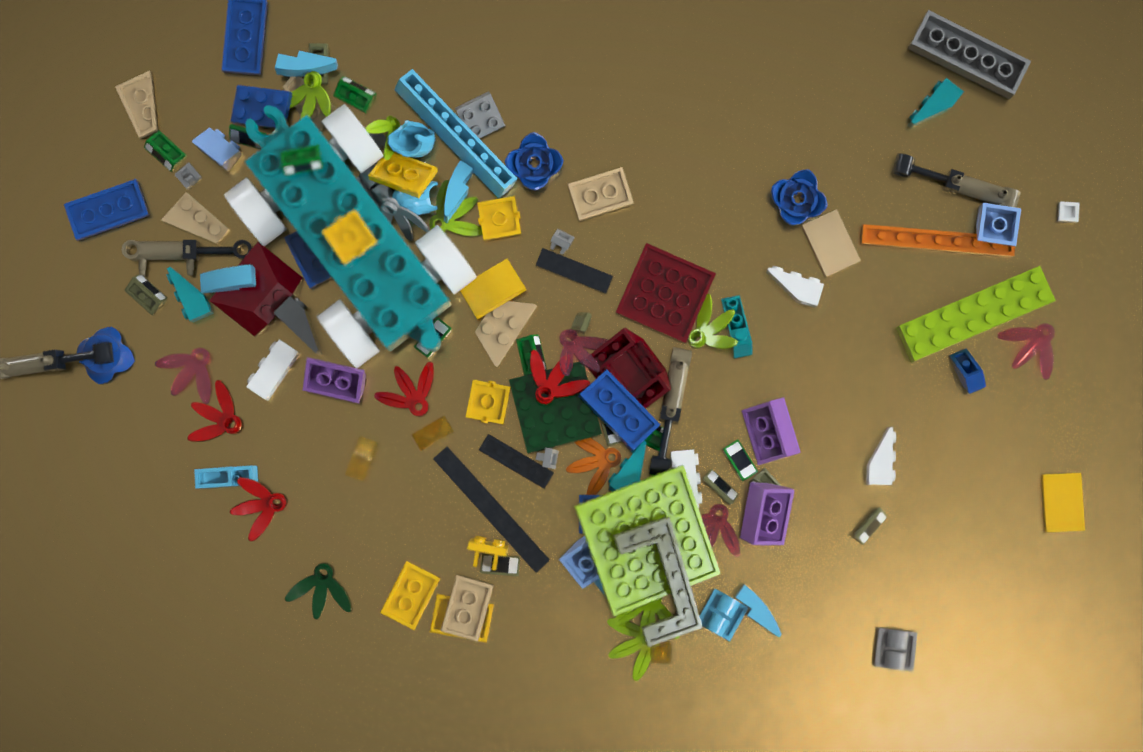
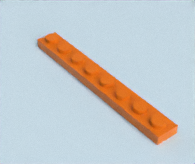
[861,224,1015,257]

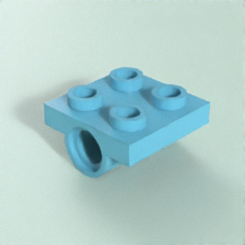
[699,588,749,641]

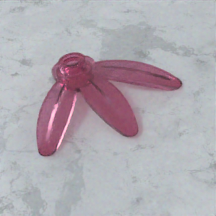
[998,323,1055,380]
[559,329,608,376]
[155,348,211,404]
[701,504,740,557]

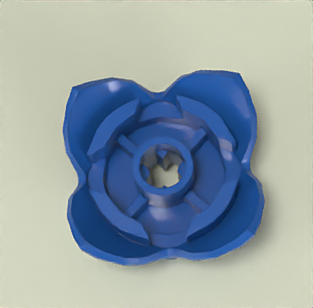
[505,132,564,190]
[771,169,828,225]
[77,327,135,384]

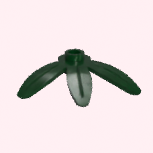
[285,563,352,619]

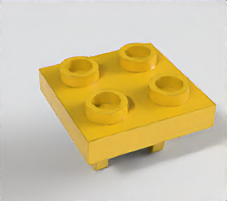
[467,536,509,571]

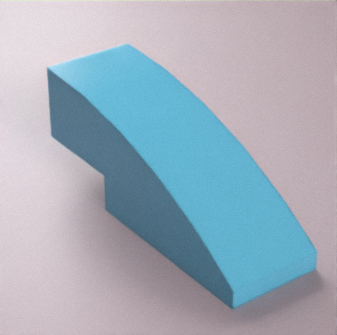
[275,51,338,77]
[444,160,473,223]
[200,265,256,294]
[194,465,258,489]
[735,584,782,638]

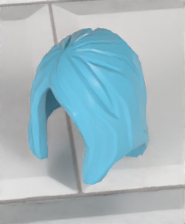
[387,120,436,158]
[392,181,438,215]

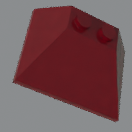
[209,241,303,336]
[582,328,671,409]

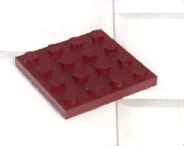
[615,243,716,343]

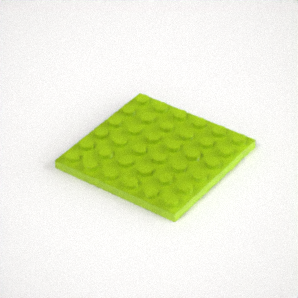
[574,465,721,616]

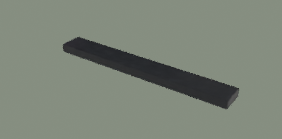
[433,446,550,573]

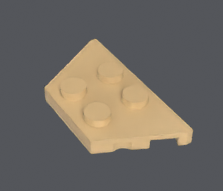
[475,301,537,368]

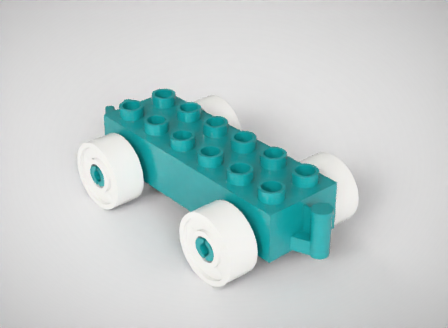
[224,104,477,368]

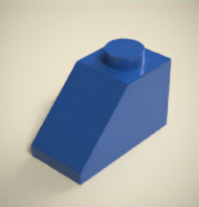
[949,348,986,394]

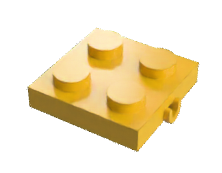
[477,196,521,241]
[322,210,378,265]
[466,380,511,425]

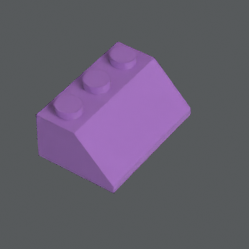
[303,357,366,403]
[742,398,801,465]
[740,482,795,545]

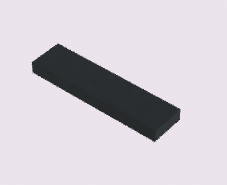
[535,248,613,294]
[479,434,554,489]

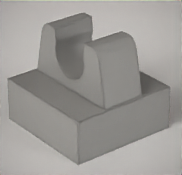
[174,162,202,190]
[551,229,575,254]
[536,448,559,469]

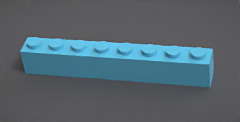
[394,69,518,199]

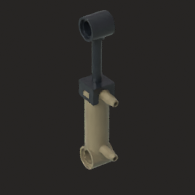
[892,153,1021,208]
[121,240,253,276]
[0,342,114,379]
[649,347,692,475]

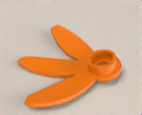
[566,438,621,495]

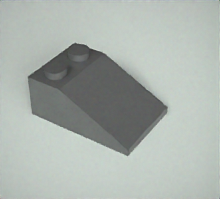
[274,297,323,356]

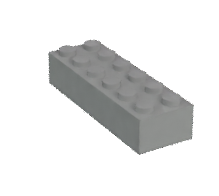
[908,10,1031,100]

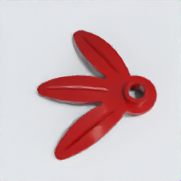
[530,350,590,404]
[374,362,434,416]
[187,380,242,442]
[230,478,287,541]

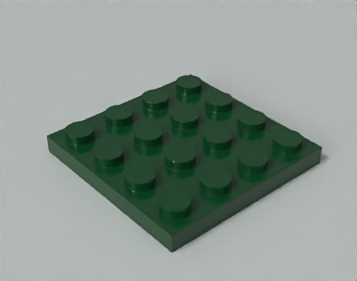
[509,361,602,454]

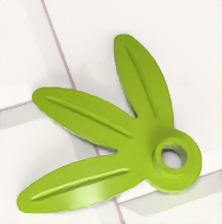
[290,71,331,119]
[365,116,400,160]
[429,180,483,236]
[688,293,738,349]
[613,597,680,644]
[607,618,659,681]

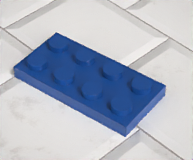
[222,0,267,75]
[64,179,150,241]
[579,370,660,451]

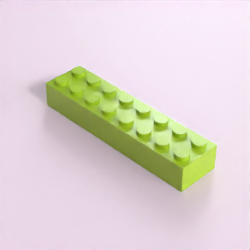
[896,266,1056,363]

